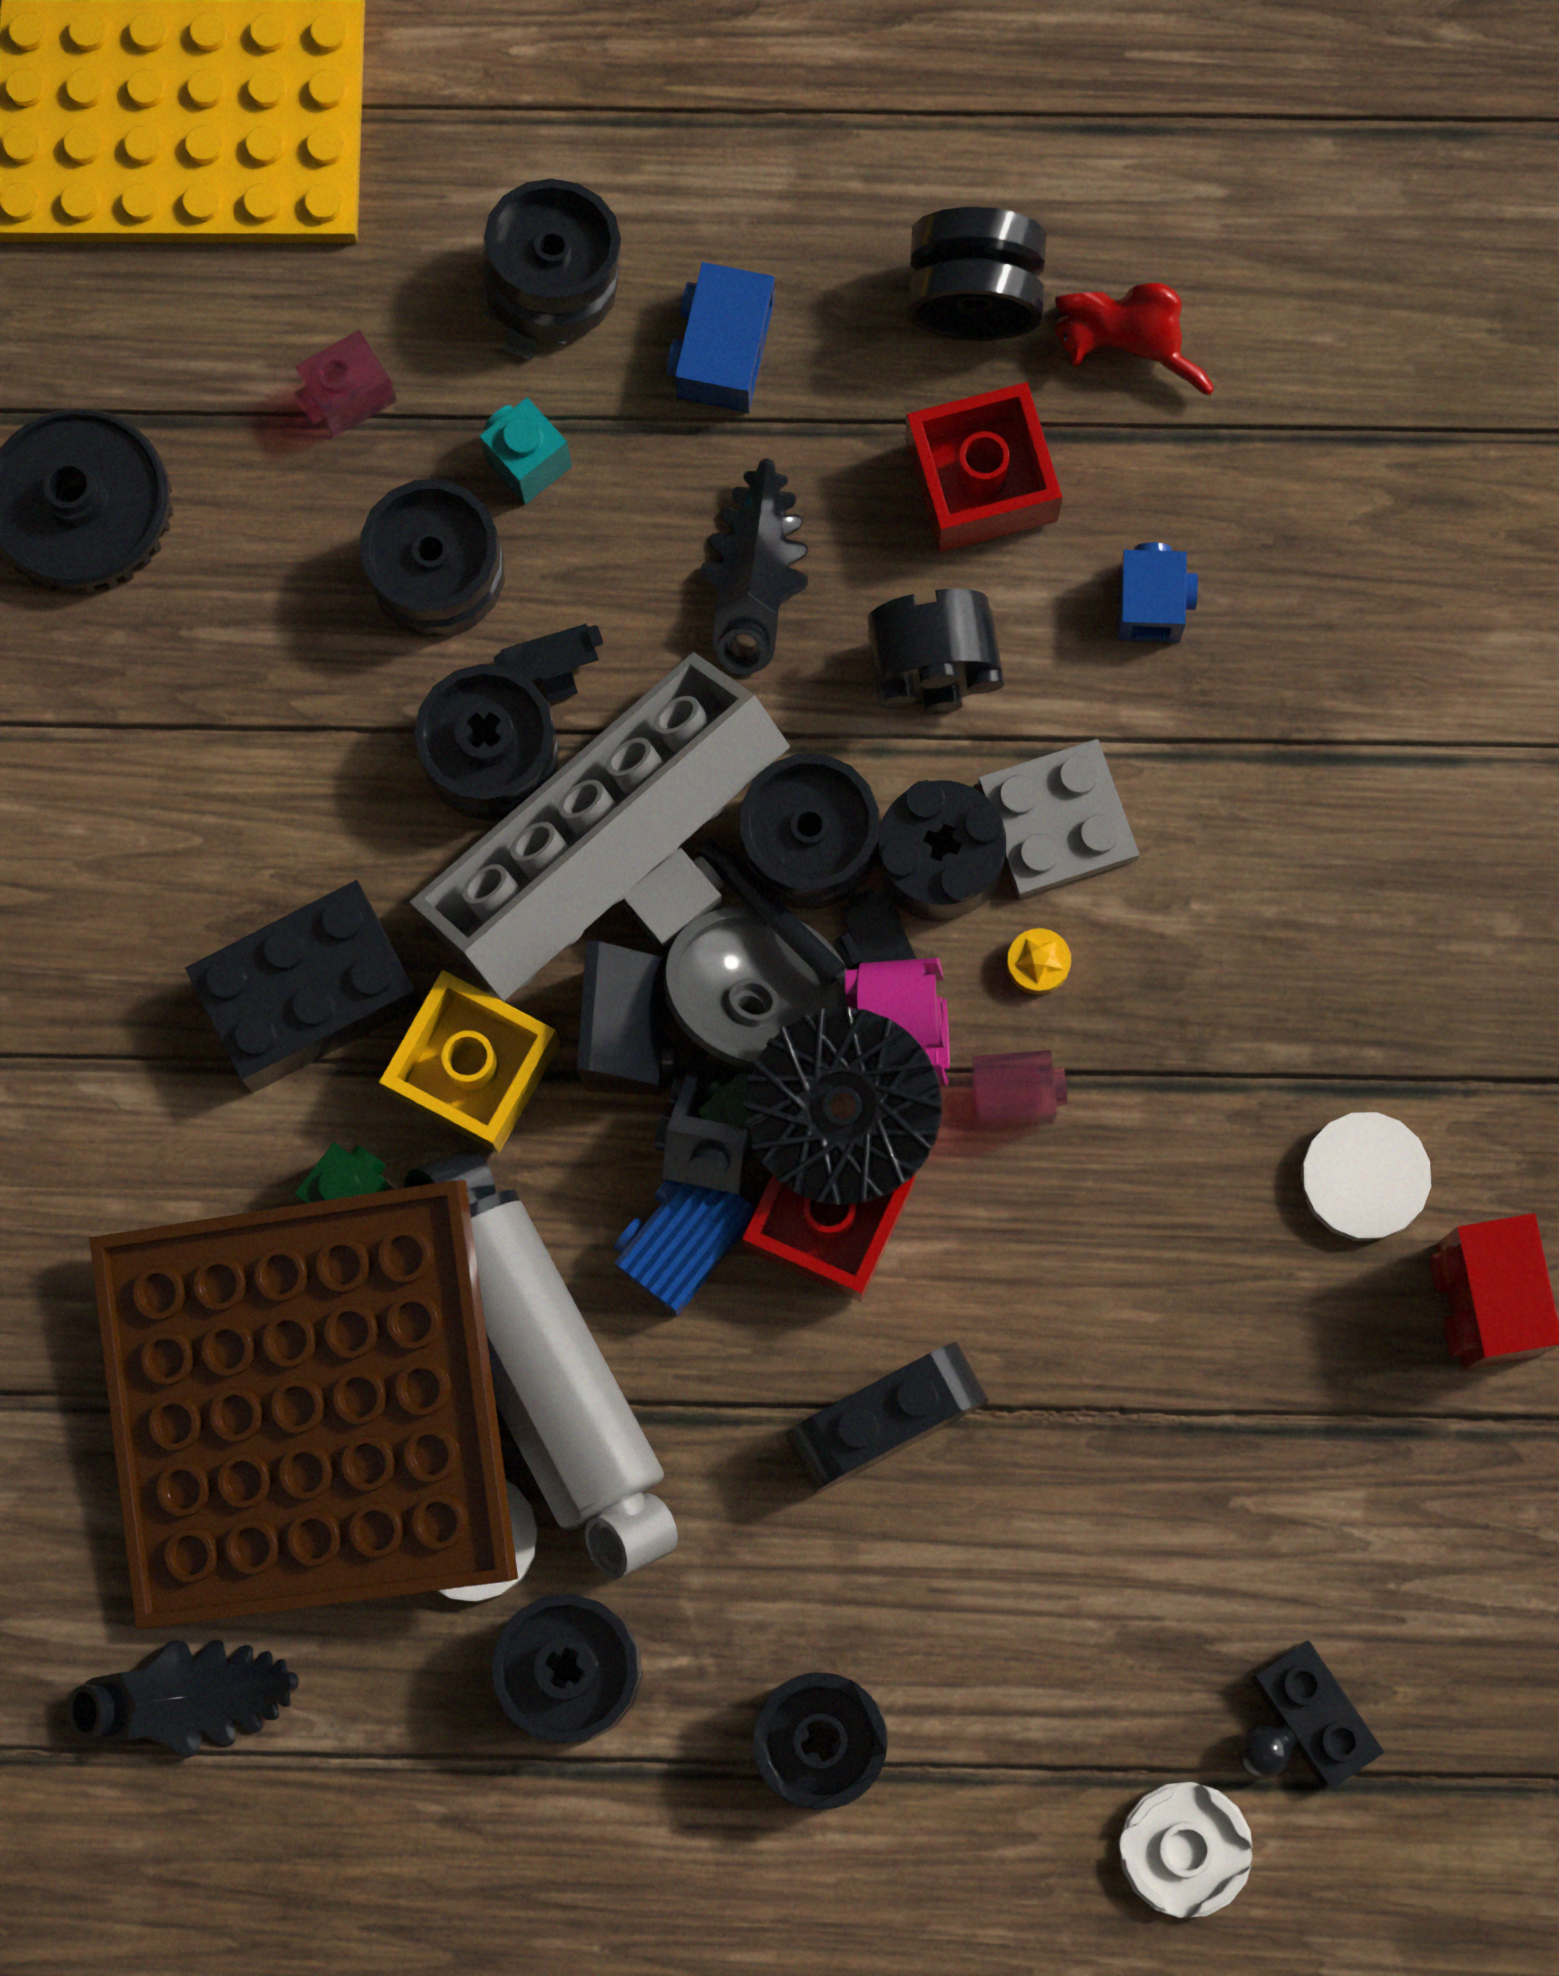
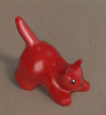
[1054,283,1214,396]

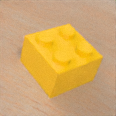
[379,970,561,1154]

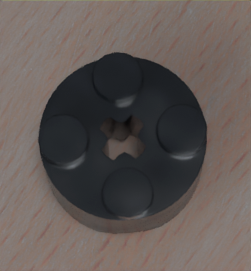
[867,588,1005,714]
[877,780,1007,922]
[753,1672,888,1810]

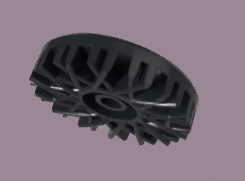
[0,408,173,595]
[743,1007,943,1205]

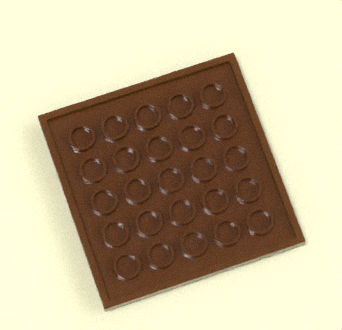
[89,1180,518,1630]

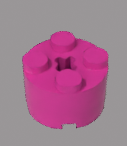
[845,957,950,1087]

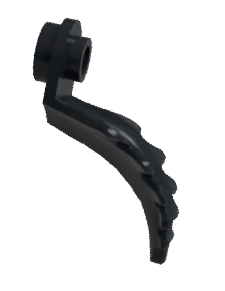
[699,458,808,675]
[68,1640,299,1758]

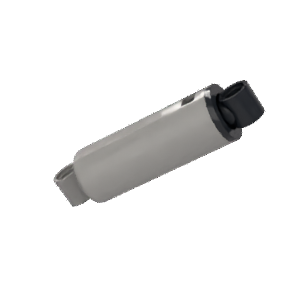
[404,1149,678,1579]

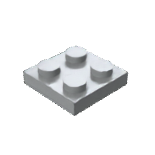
[978,739,1140,899]

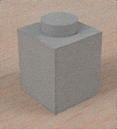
[623,848,724,957]

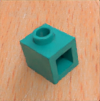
[479,397,572,505]

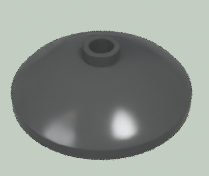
[663,906,848,1070]

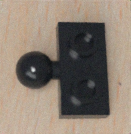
[1237,1640,1385,1791]

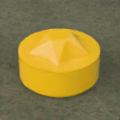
[1007,928,1071,995]

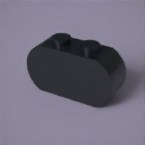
[784,1342,989,1494]

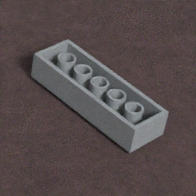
[410,652,790,1002]

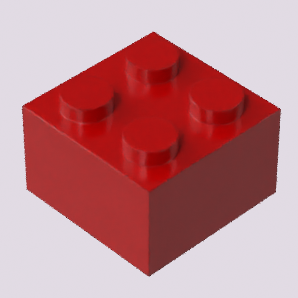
[905,382,1063,553]
[742,1174,916,1302]
[1430,1213,1559,1370]

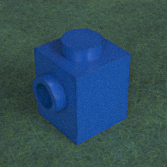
[1117,542,1198,642]

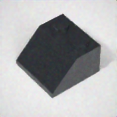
[577,941,676,1096]

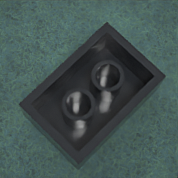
[185,880,423,1093]

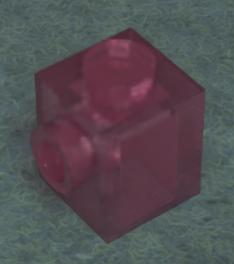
[294,330,397,437]
[971,1050,1067,1130]

